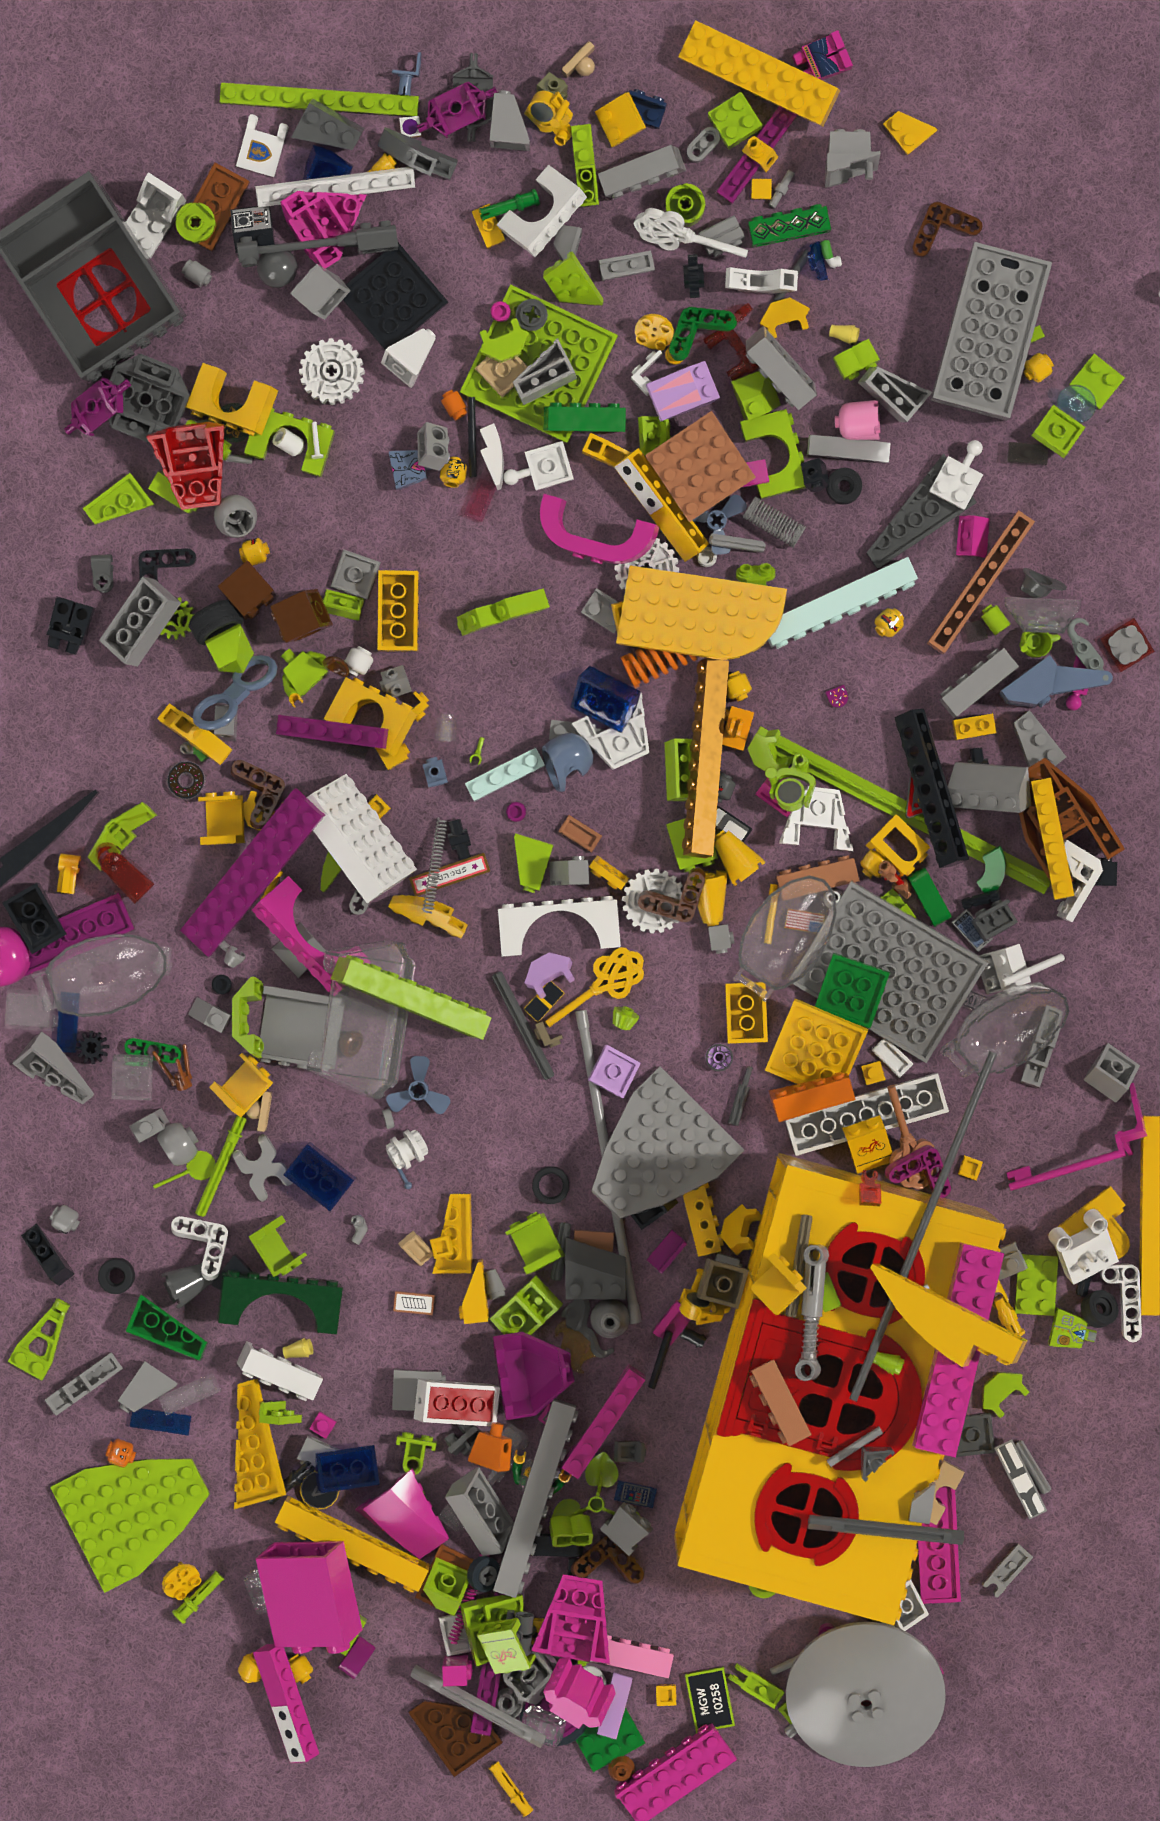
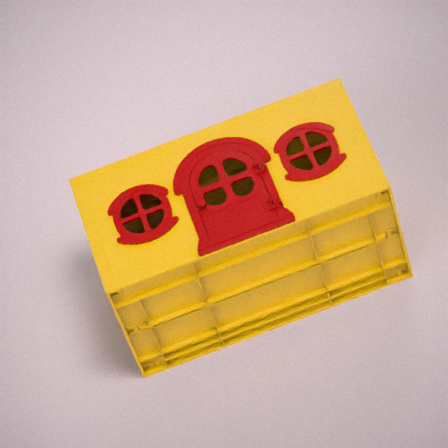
[674,1153,1006,1625]

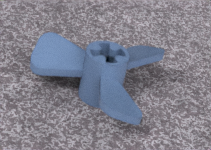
[692,495,747,555]
[386,1056,451,1114]

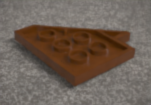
[408,1700,503,1777]

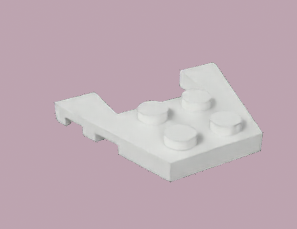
[571,691,649,770]
[779,786,853,851]

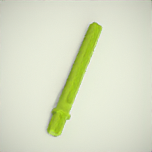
[195,1116,247,1217]

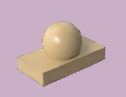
[562,41,595,78]
[246,1091,272,1132]
[398,1231,433,1266]

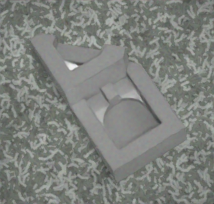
[909,1482,935,1524]

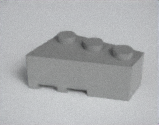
[549,856,589,886]

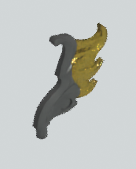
[555,1299,614,1374]

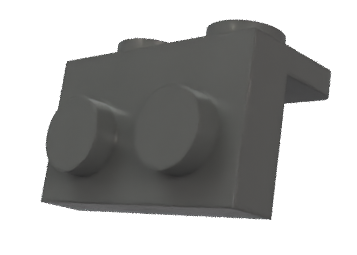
[971,899,1018,942]

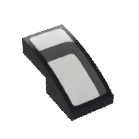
[716,806,753,842]

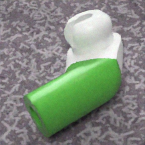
[820,240,842,269]

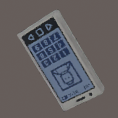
[951,909,993,952]

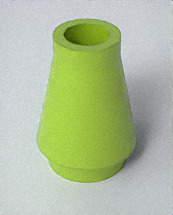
[873,1351,905,1375]

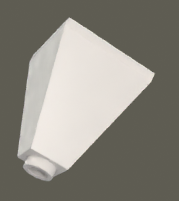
[381,328,436,388]

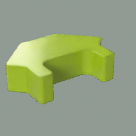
[480,318,529,363]
[747,726,792,771]
[982,1372,1029,1418]

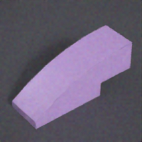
[597,1672,633,1739]

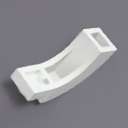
[725,267,798,293]

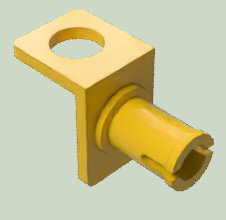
[742,136,778,172]

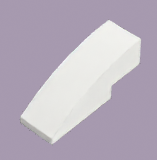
[480,423,504,490]

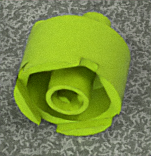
[665,183,705,227]

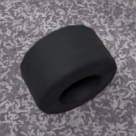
[98,1258,135,1294]

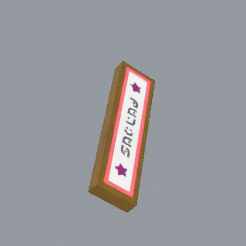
[409,853,491,896]

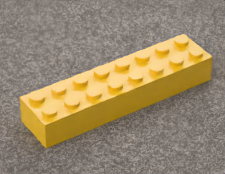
[678,20,840,127]
[275,1496,430,1592]

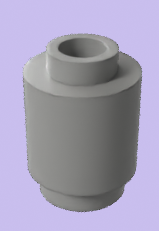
[181,259,212,288]

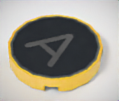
[300,1470,340,1510]

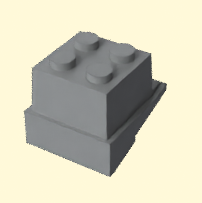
[825,129,880,187]

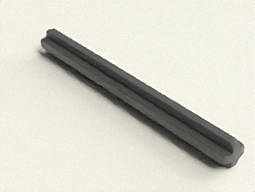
[492,972,554,1080]

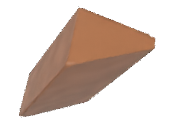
[574,1229,614,1252]

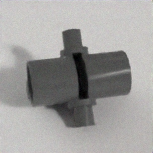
[506,1610,537,1656]

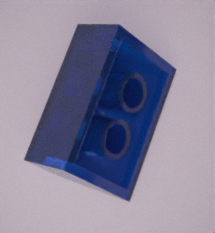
[570,666,641,733]
[283,1142,356,1211]
[315,1445,380,1493]

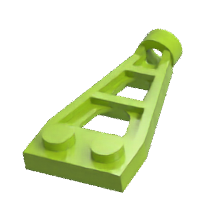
[8,1298,70,1381]

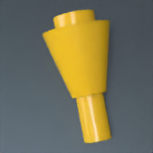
[367,153,397,172]

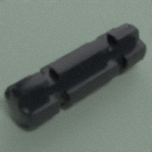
[961,890,1000,909]

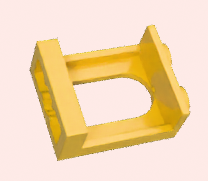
[865,814,930,878]

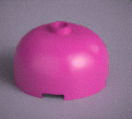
[0,927,31,987]

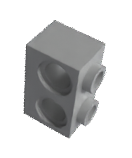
[417,422,450,471]

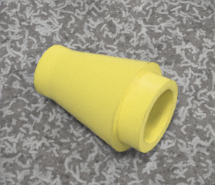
[829,325,860,345]
[283,1338,313,1359]

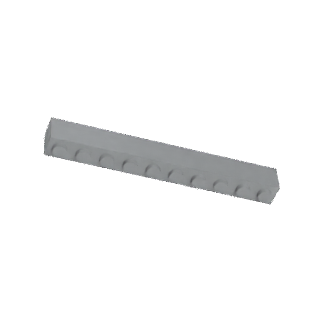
[493,1399,578,1598]

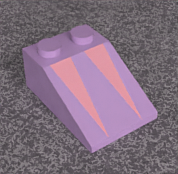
[646,361,720,422]

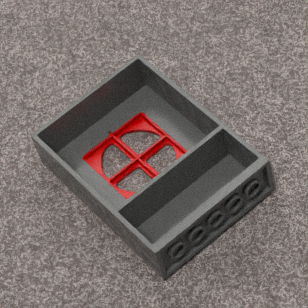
[0,171,187,382]

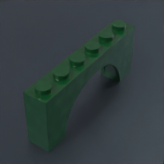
[217,1270,343,1334]

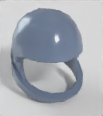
[542,732,593,792]

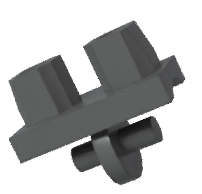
[445,1424,481,1456]

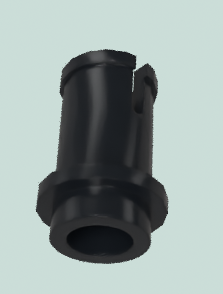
[680,1326,707,1348]

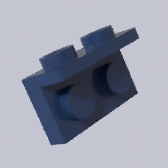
[629,89,667,129]

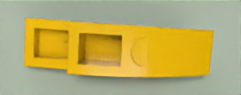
[157,703,232,765]
[388,895,468,939]

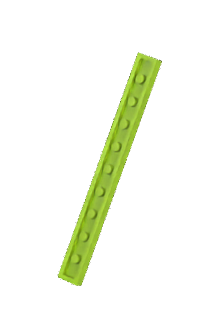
[220,83,419,117]

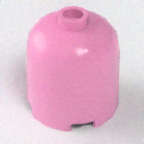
[835,400,880,440]

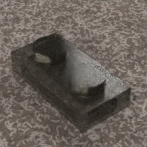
[1007,442,1048,466]

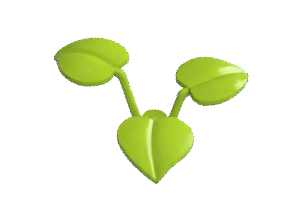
[549,1452,640,1524]

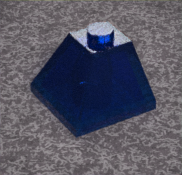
[303,145,353,180]

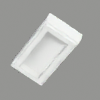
[872,1038,913,1078]

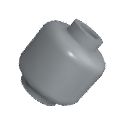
[49,1205,80,1234]

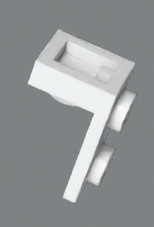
[631,350,662,396]

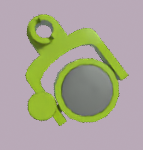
[765,754,816,812]

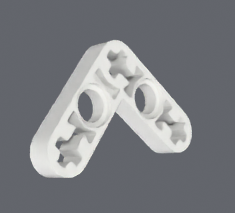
[171,1216,228,1280]

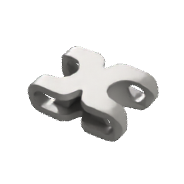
[233,1134,293,1202]

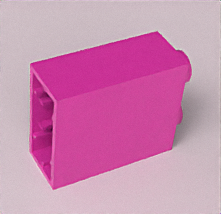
[256,1541,363,1654]

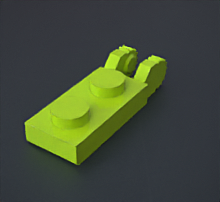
[728,1663,785,1709]

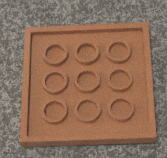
[645,411,756,522]

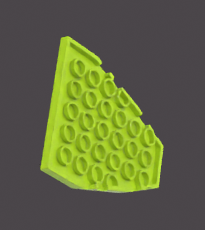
[50,1458,210,1593]

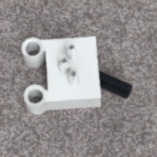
[1048,1209,1119,1297]

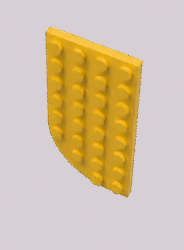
[616,566,787,660]

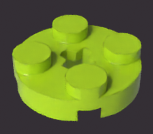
[176,203,216,244]

